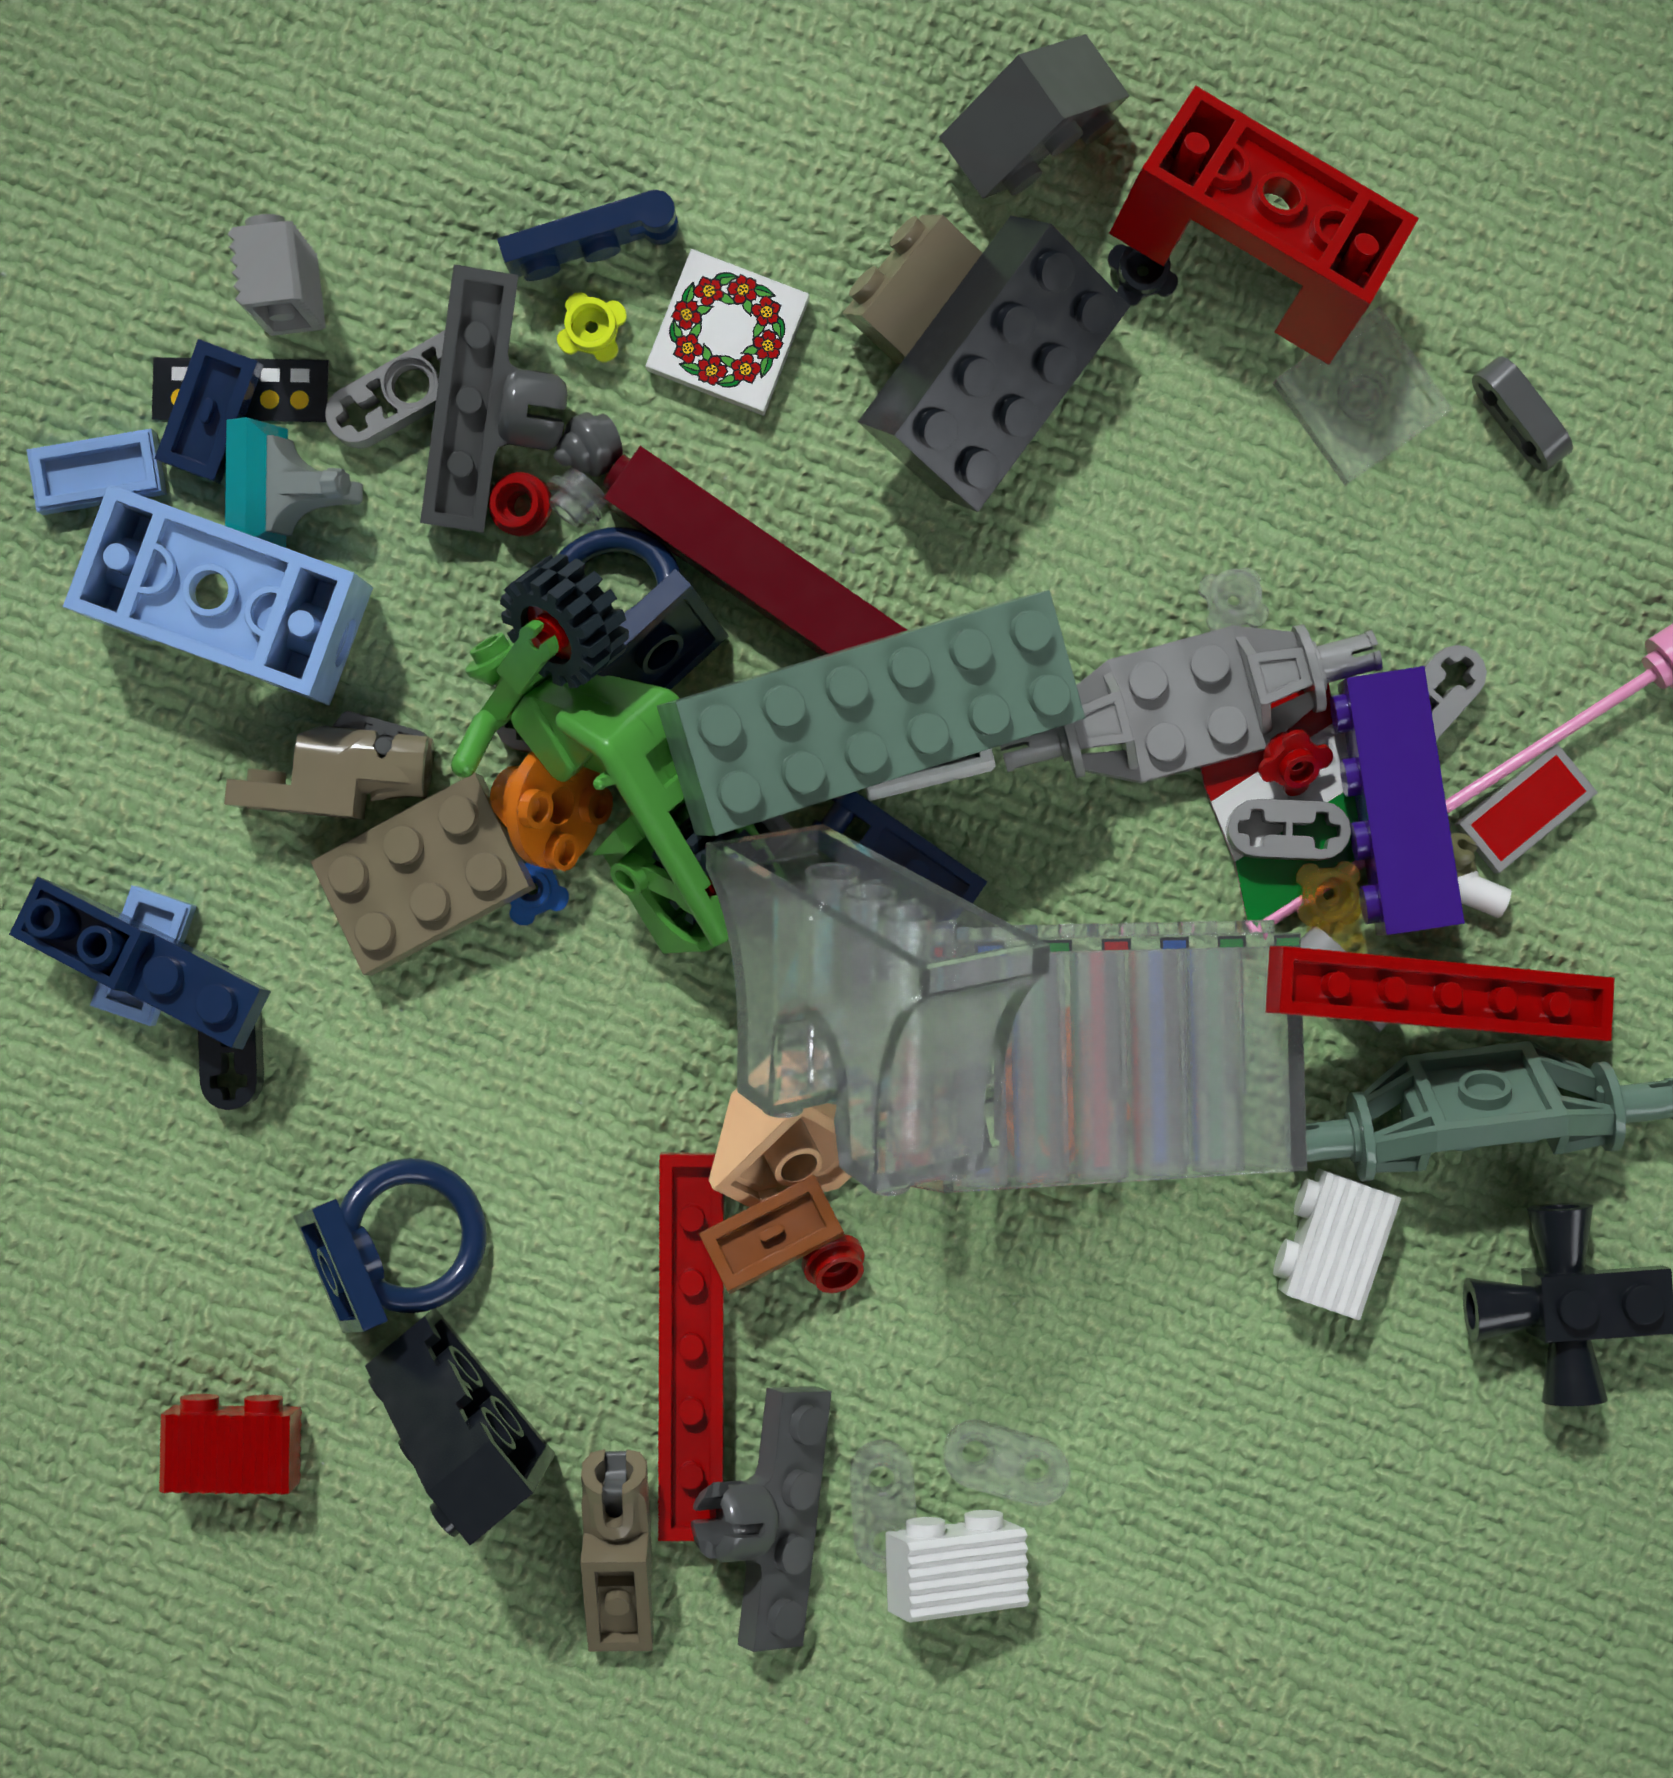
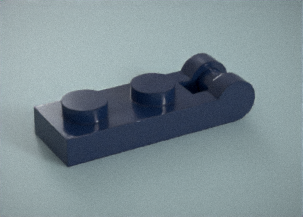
[497,190,679,281]
[804,792,987,935]

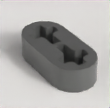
[1472,356,1573,472]

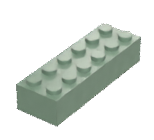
[657,590,1086,836]

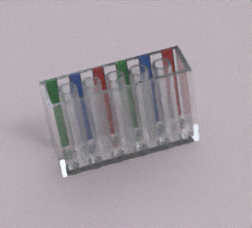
[884,920,1307,1193]

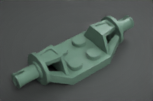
[1288,1041,1673,1181]

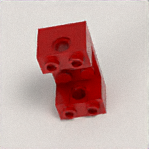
[1108,85,1419,365]

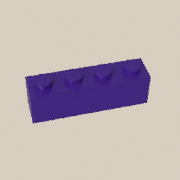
[1330,666,1465,936]

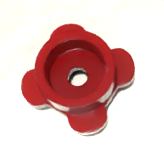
[1258,729,1333,796]

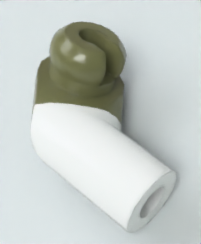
[1451,832,1512,918]

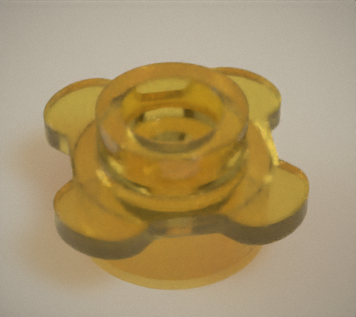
[1296,861,1361,927]

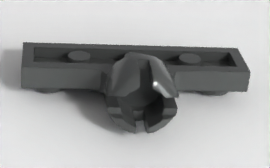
[420,264,568,533]
[691,1386,832,1652]

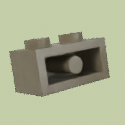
[842,215,982,364]

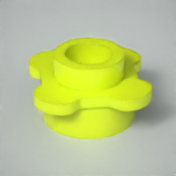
[557,292,627,363]

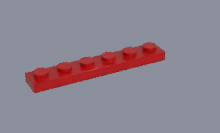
[1265,946,1615,1041]
[658,1152,725,1541]

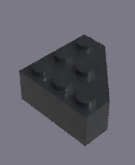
[365,1308,555,1545]

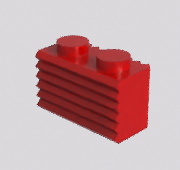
[159,1394,302,1495]

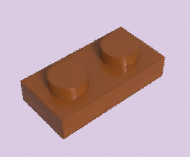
[699,1175,845,1294]

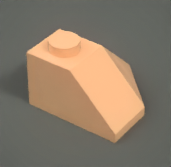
[709,1051,883,1207]

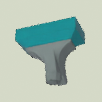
[225,417,363,548]

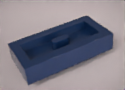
[154,339,264,484]

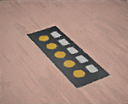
[152,357,329,422]

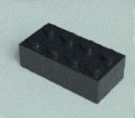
[858,216,1130,512]

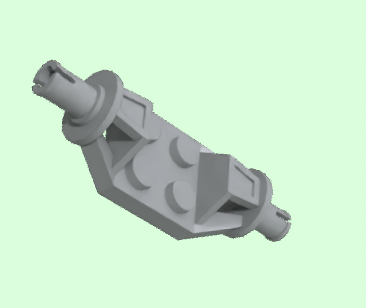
[1000,624,1383,784]

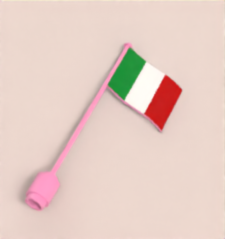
[1200,623,1673,945]

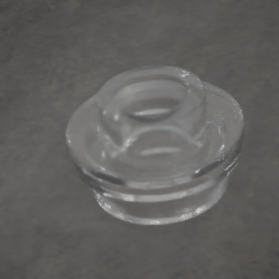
[547,468,606,527]

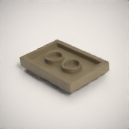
[311,773,536,976]

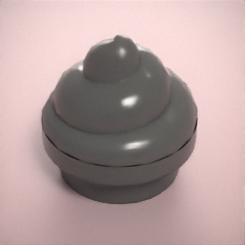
[554,412,623,477]

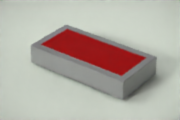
[1454,743,1598,874]

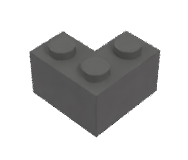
[939,34,1130,199]

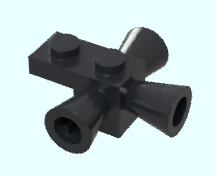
[1463,1203,1673,1406]

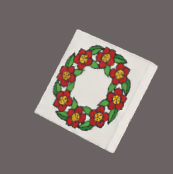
[646,249,809,416]

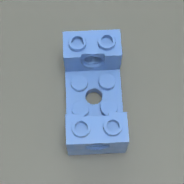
[63,484,373,706]

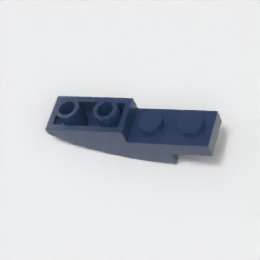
[9,877,271,1050]

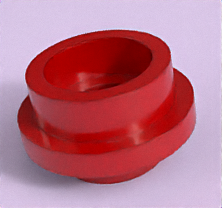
[489,472,552,537]
[801,1235,865,1293]

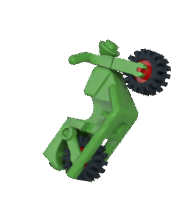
[451,554,788,954]

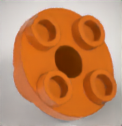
[490,751,613,871]

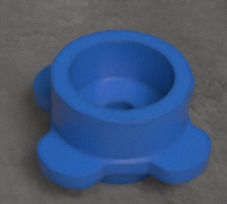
[509,863,569,925]

